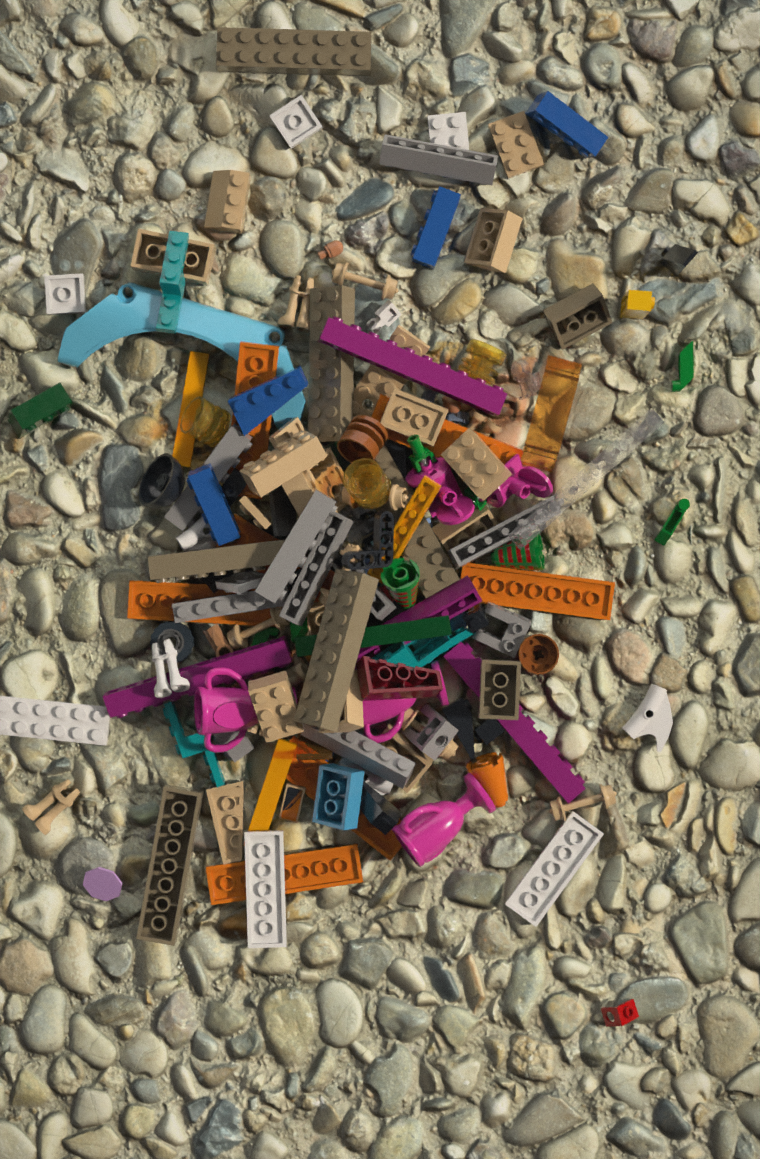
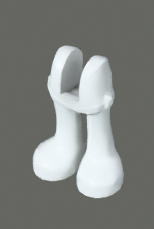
[152,639,190,698]

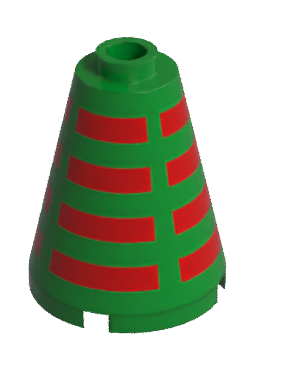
[491,532,545,571]
[381,558,420,609]

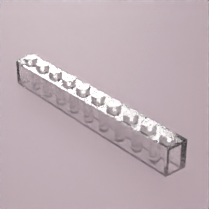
[507,408,664,549]

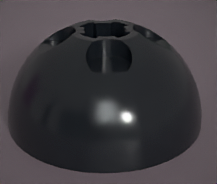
[139,453,185,508]

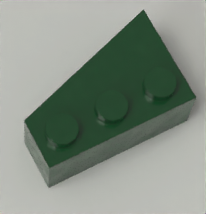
[8,383,72,439]

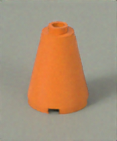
[466,752,508,808]

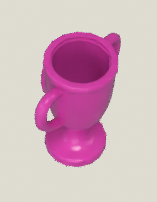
[360,660,449,743]
[194,667,297,752]
[392,773,496,867]

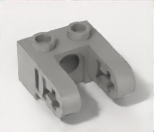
[472,602,531,658]
[402,703,459,761]

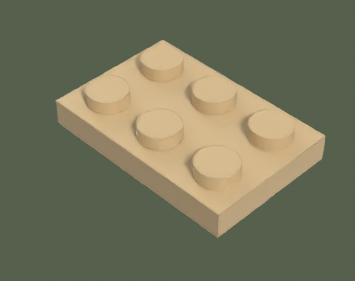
[488,111,544,179]
[380,388,448,446]
[239,495,273,531]

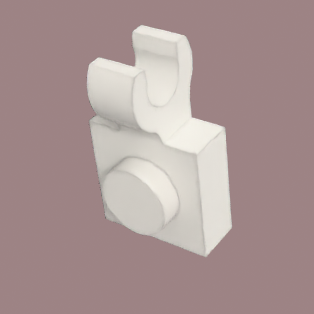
[366,300,402,334]

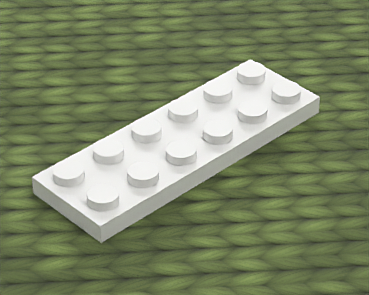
[0,695,110,746]
[505,811,604,927]
[244,830,287,948]

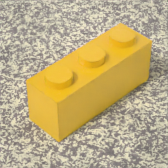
[620,290,655,319]

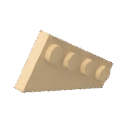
[206,780,244,865]

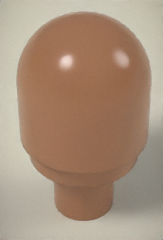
[317,240,343,260]
[442,396,461,414]

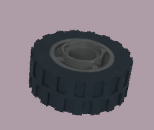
[150,621,194,663]

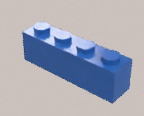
[410,186,461,269]
[186,463,241,546]

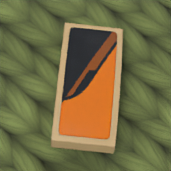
[279,783,306,823]

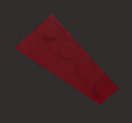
[356,656,443,701]

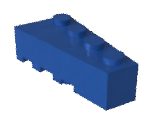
[525,91,608,158]
[228,366,309,436]

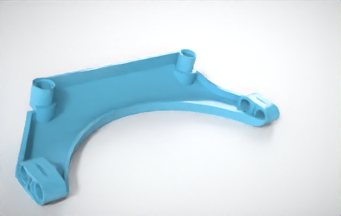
[58,282,306,429]

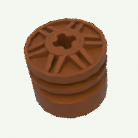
[337,415,388,467]
[518,634,559,675]

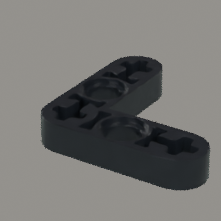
[341,510,394,570]

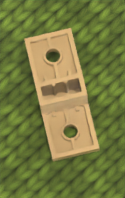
[353,325,430,417]
[269,417,350,513]

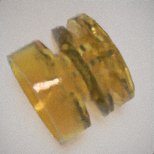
[457,339,507,385]
[180,396,231,447]
[343,458,392,509]

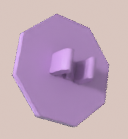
[83,867,123,901]

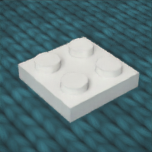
[270,95,323,149]
[427,112,469,150]
[44,273,86,315]
[215,570,265,595]

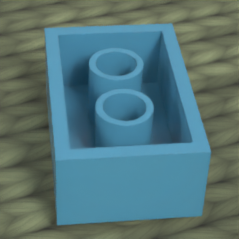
[312,763,365,830]

